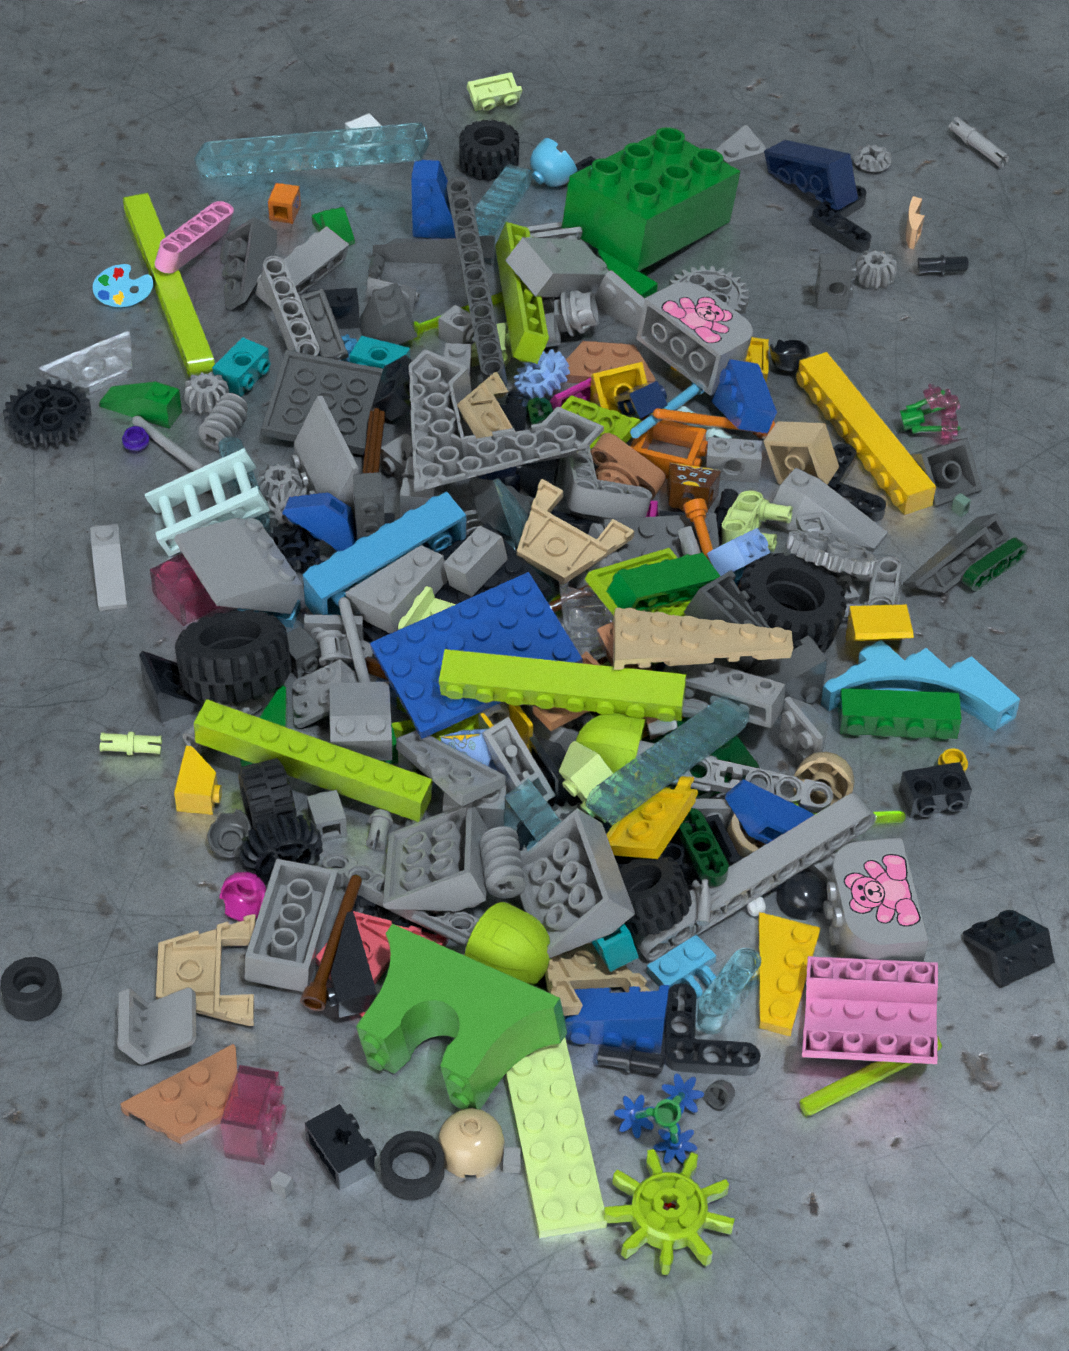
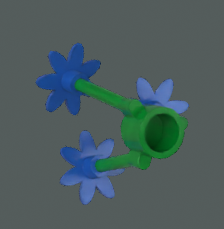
[614,1073,704,1164]

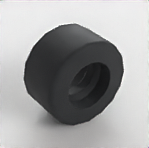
[0,957,62,1021]

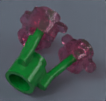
[900,383,961,441]

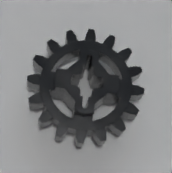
[266,523,321,575]

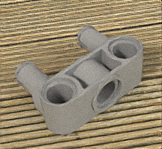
[843,555,902,621]

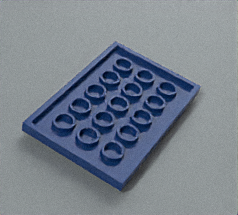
[370,572,583,739]

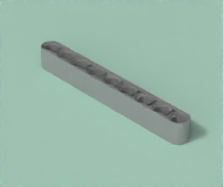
[631,793,876,961]

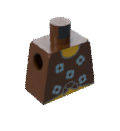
[667,463,721,512]

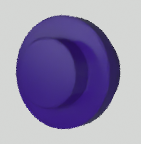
[122,426,149,451]

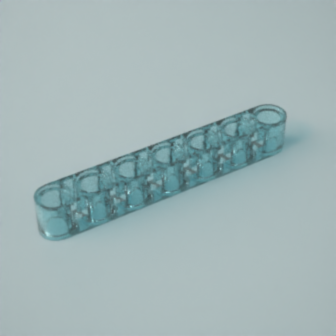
[586,696,749,824]

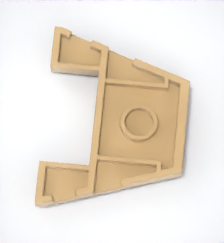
[457,372,513,439]
[517,479,635,584]
[156,914,256,1026]
[545,942,650,1016]

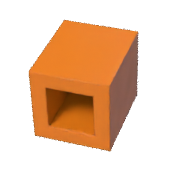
[268,183,301,224]

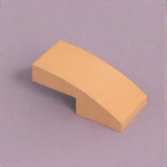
[905,196,924,249]

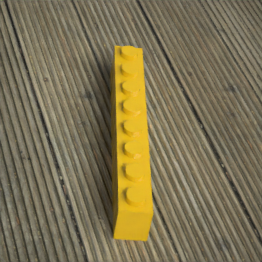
[796,352,936,515]

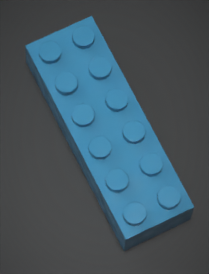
[302,491,466,615]

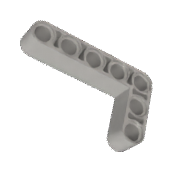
[559,446,652,519]

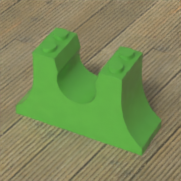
[356,924,567,1110]

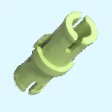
[100,732,162,755]

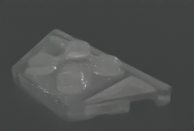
[39,331,133,396]
[559,581,614,660]

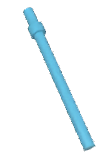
[630,382,705,438]

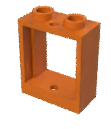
[630,415,708,479]

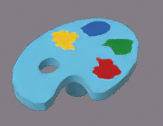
[93,264,153,308]

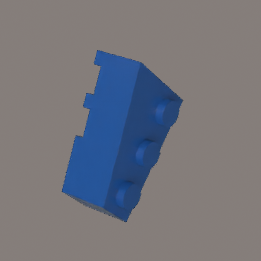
[411,159,456,239]
[711,359,777,434]
[565,985,669,1054]

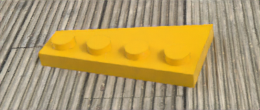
[758,912,820,1037]

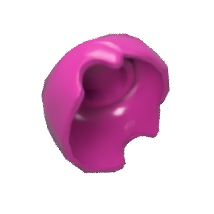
[219,872,267,922]

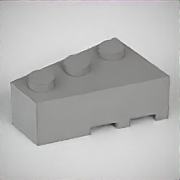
[345,545,448,634]

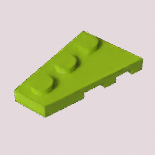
[561,395,642,449]

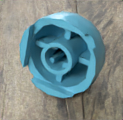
[530,138,577,187]

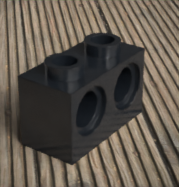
[372,355,412,421]
[899,762,972,818]

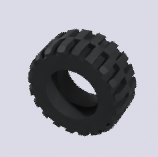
[738,553,847,653]
[175,610,292,704]

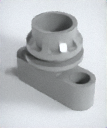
[542,290,599,348]

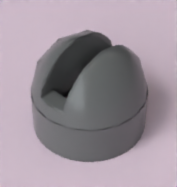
[706,1080,735,1109]

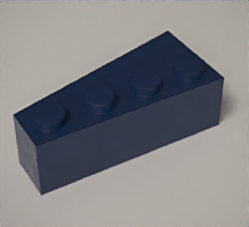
[764,140,858,210]

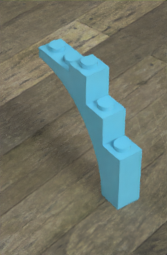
[821,640,1020,731]

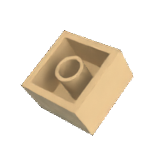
[764,421,839,485]

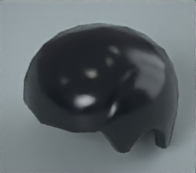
[770,339,810,372]
[777,871,828,920]

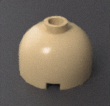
[793,752,855,805]
[438,1108,505,1178]

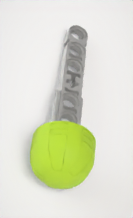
[575,713,833,813]
[322,853,551,986]

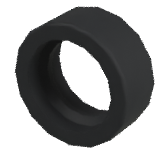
[380,1131,445,1200]

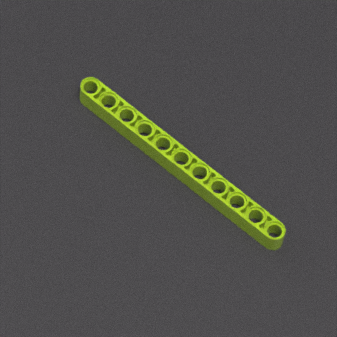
[123,193,215,378]

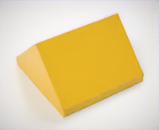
[590,362,653,415]
[845,604,914,642]

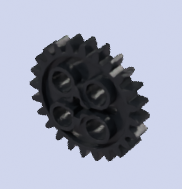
[3,379,92,448]

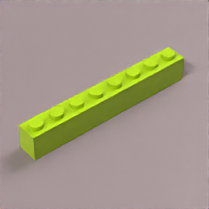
[495,222,549,364]
[439,649,686,722]
[194,699,432,822]

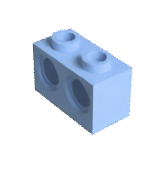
[707,528,771,576]

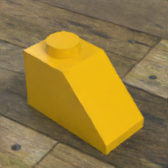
[174,745,222,815]

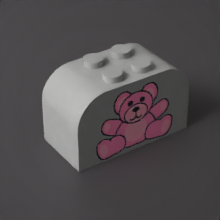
[636,282,753,396]
[824,838,929,962]

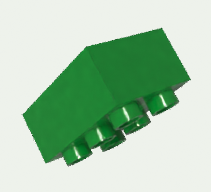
[561,127,741,271]

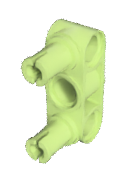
[722,490,793,552]

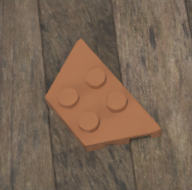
[565,341,656,383]
[120,1044,240,1144]

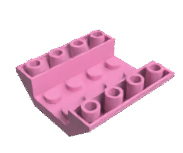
[802,956,938,1064]

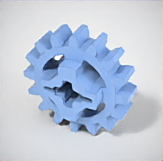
[514,350,570,400]

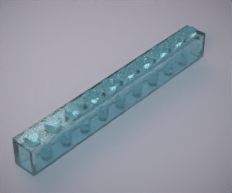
[194,122,430,179]

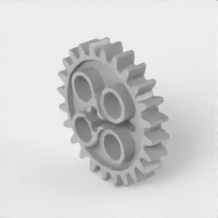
[669,265,749,314]
[785,530,878,575]

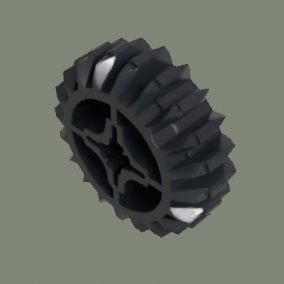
[239,813,323,883]

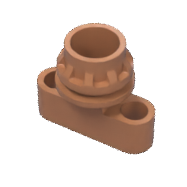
[590,433,666,500]

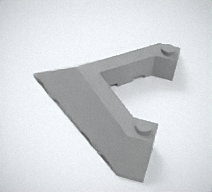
[409,349,604,492]

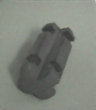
[368,252,385,279]

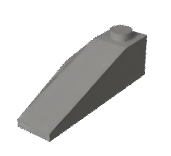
[765,468,888,552]

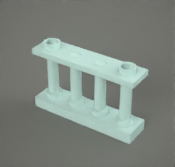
[145,448,270,557]

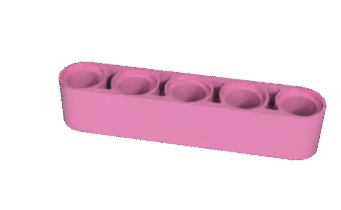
[155,201,234,273]

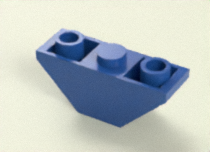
[282,492,357,552]
[725,779,815,844]

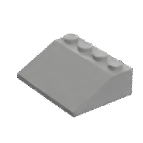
[291,395,359,526]
[174,518,304,614]
[383,802,488,911]
[520,809,635,958]

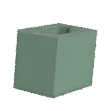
[951,493,971,517]

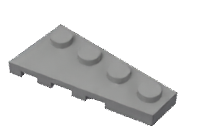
[396,730,506,806]

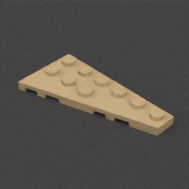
[613,608,793,670]

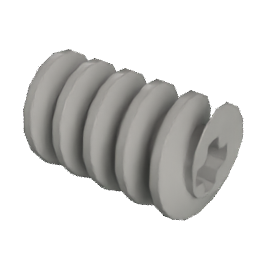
[199,393,248,451]
[479,826,526,898]

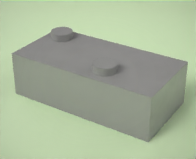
[505,237,609,297]
[245,859,338,992]

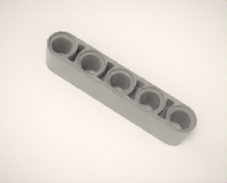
[261,256,319,356]

